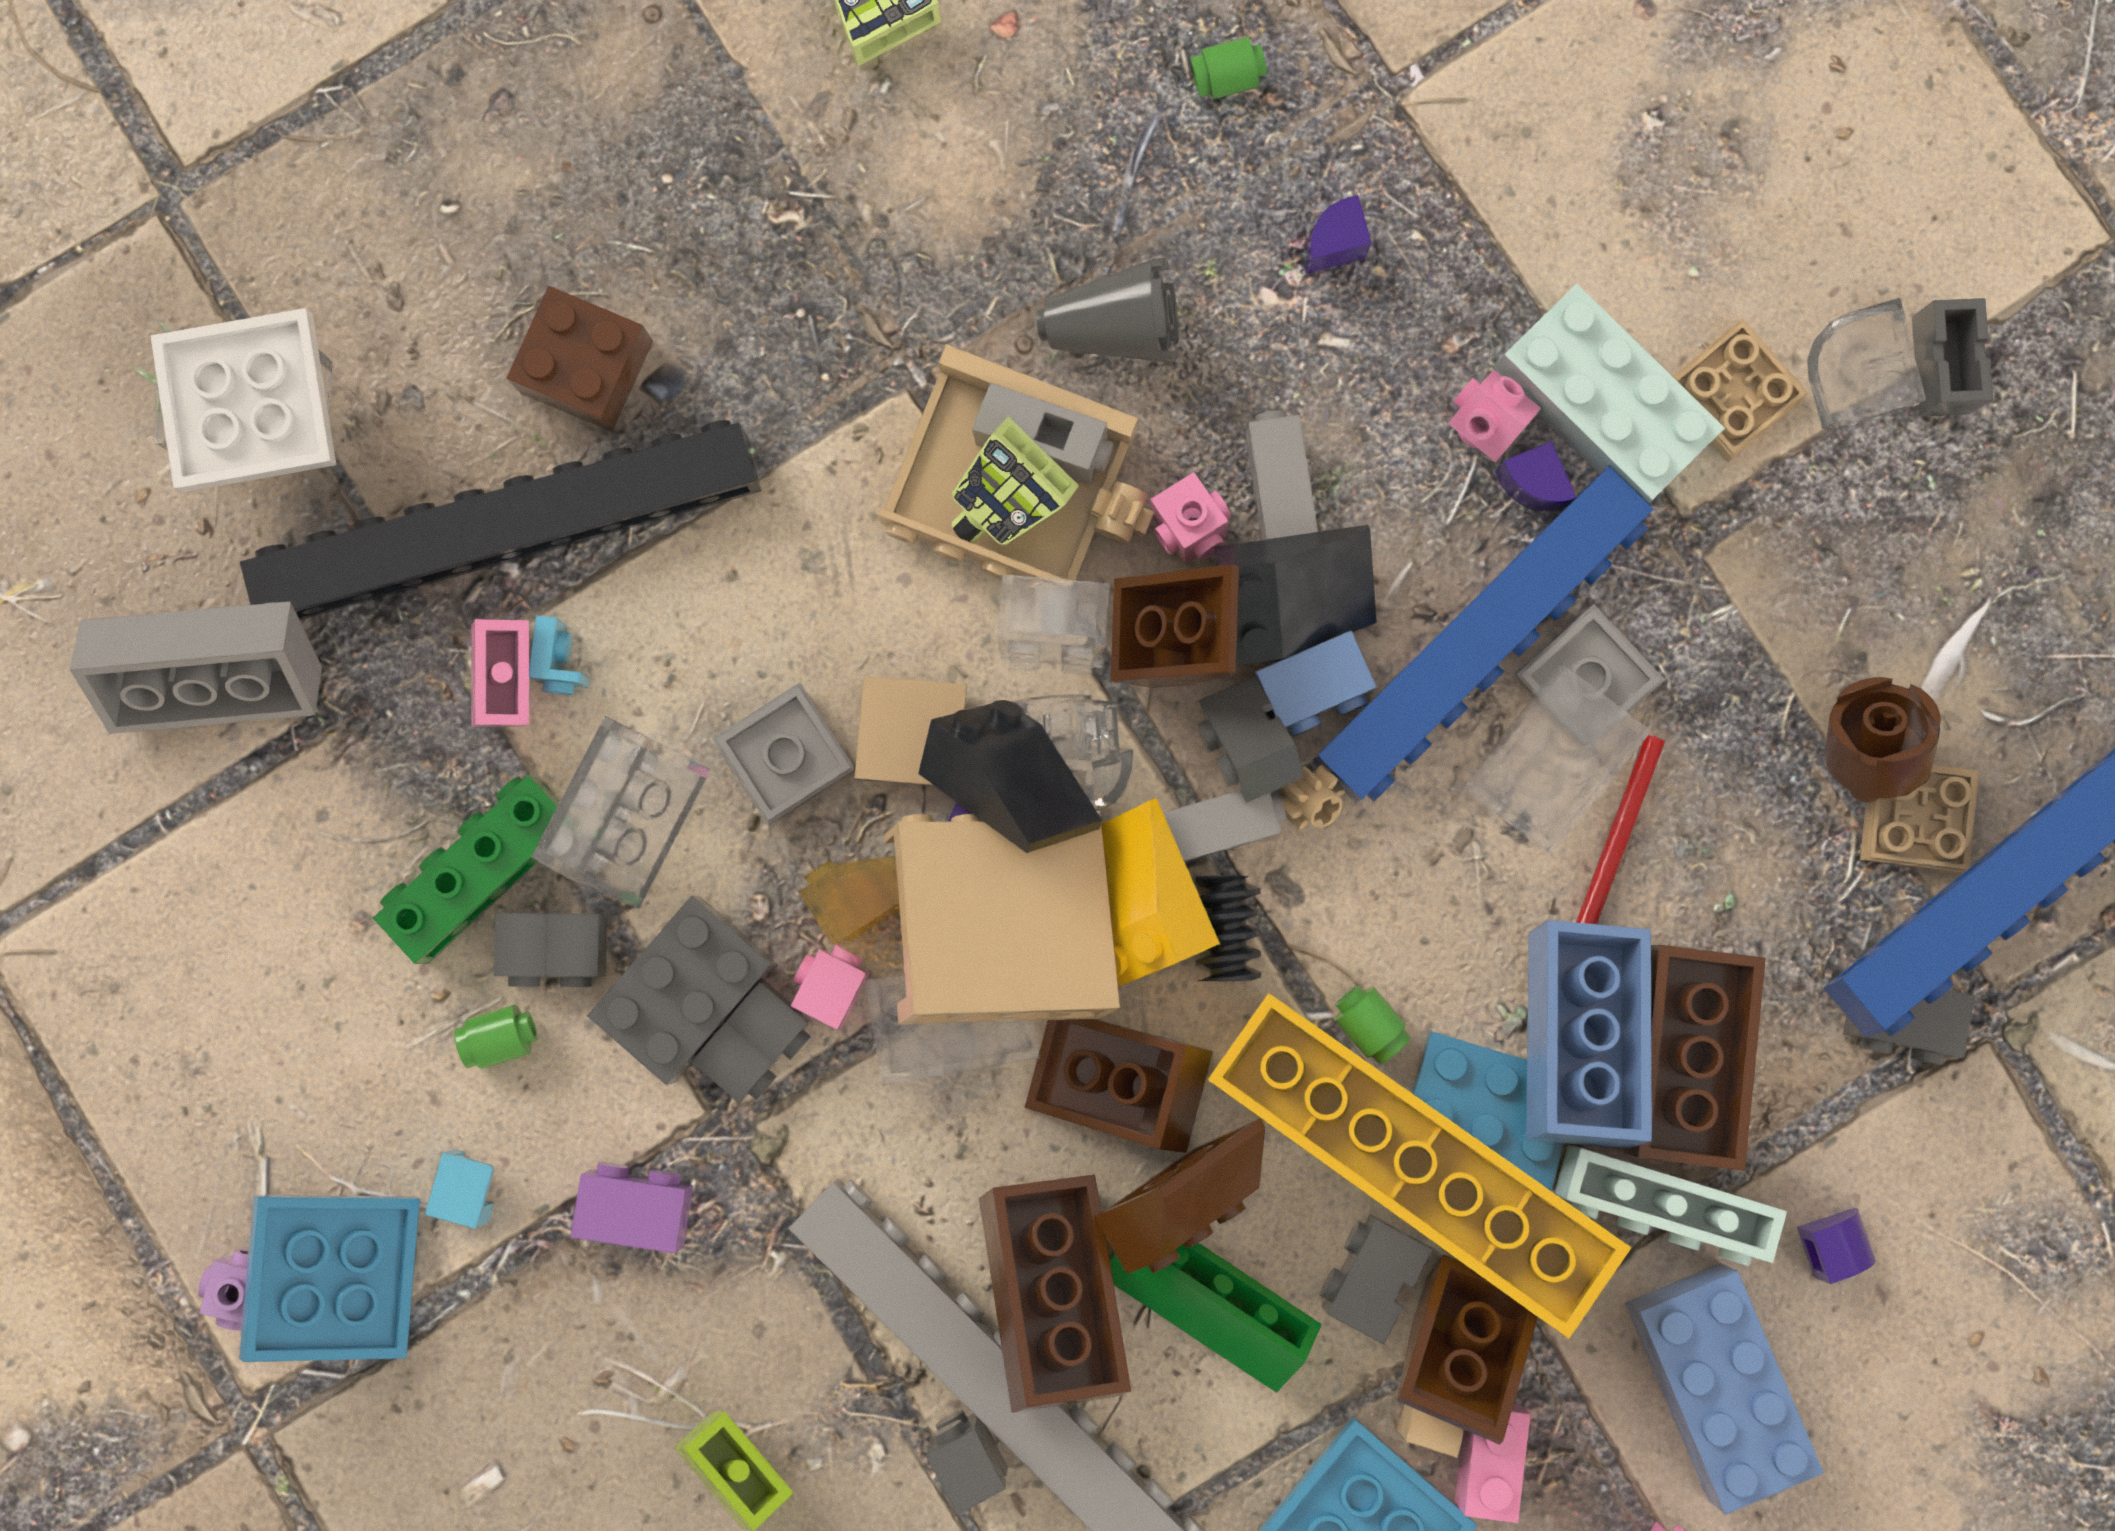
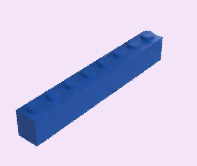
[1313,466,1654,803]
[1823,748,2115,1038]

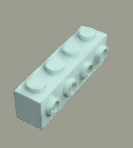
[1554,1144,1787,1266]

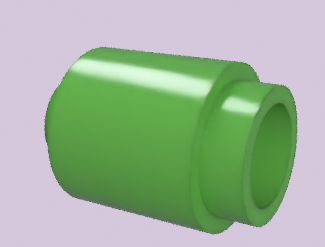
[1190,36,1267,100]
[1334,985,1411,1064]
[454,1004,538,1069]

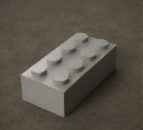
[70,601,322,734]

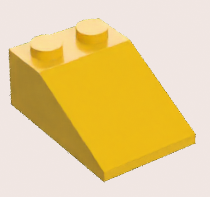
[1101,798,1220,987]

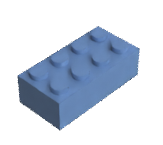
[1526,920,1652,1149]
[1625,1263,1824,1515]

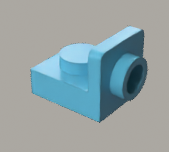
[529,615,589,695]

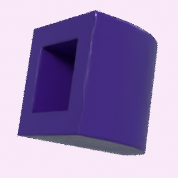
[1306,195,1372,274]
[1495,441,1576,511]
[1797,1208,1876,1284]

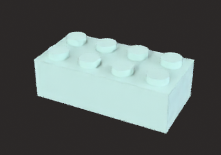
[1493,283,1725,503]

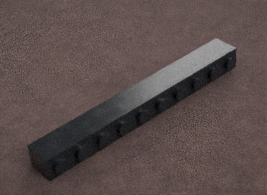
[240,420,762,620]

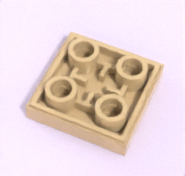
[1672,318,1809,462]
[854,676,967,786]
[1860,765,1979,874]

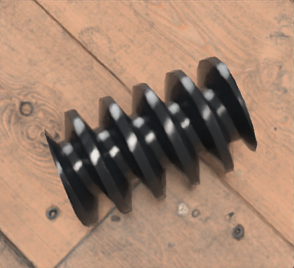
[1195,876,1261,981]

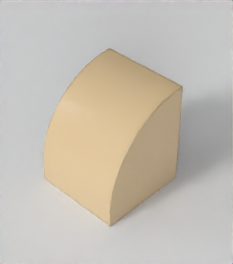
[1397,1404,1464,1458]

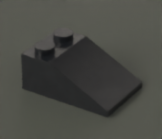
[1214,525,1377,666]
[918,700,1102,853]

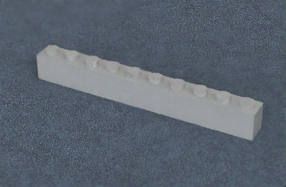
[788,1178,1206,1531]

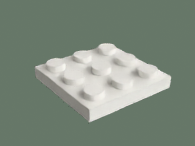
[150,308,336,493]

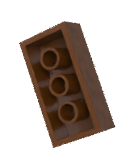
[1624,945,1766,1171]
[979,1174,1131,1413]

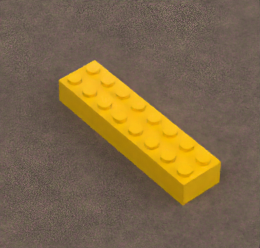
[1208,993,1631,1339]

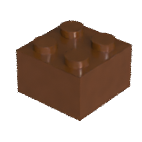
[506,285,653,432]

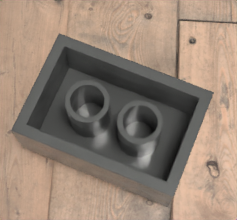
[587,895,778,1085]

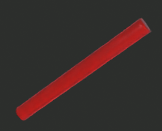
[1576,735,1665,924]

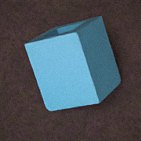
[425,1149,494,1229]

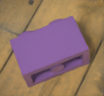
[570,1162,693,1253]

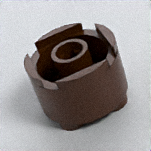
[1825,677,1941,802]

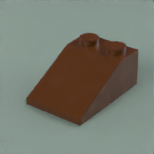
[1111,565,1239,688]
[1024,1019,1213,1153]
[1397,1255,1538,1445]

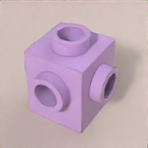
[198,1249,249,1331]

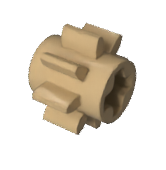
[1088,481,1155,544]
[1280,765,1345,830]

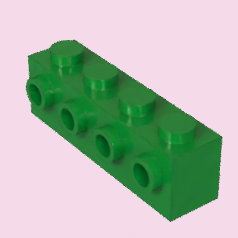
[373,775,581,964]
[1109,1243,1322,1393]

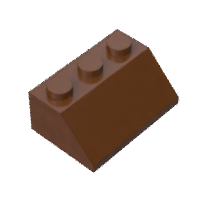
[1095,1118,1266,1274]

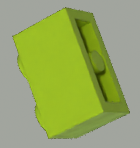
[674,1411,794,1531]

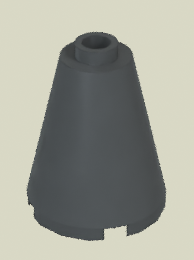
[1037,257,1179,362]

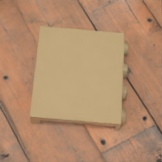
[877,344,1138,600]
[884,814,1120,1025]

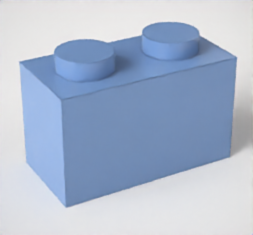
[1254,631,1377,737]

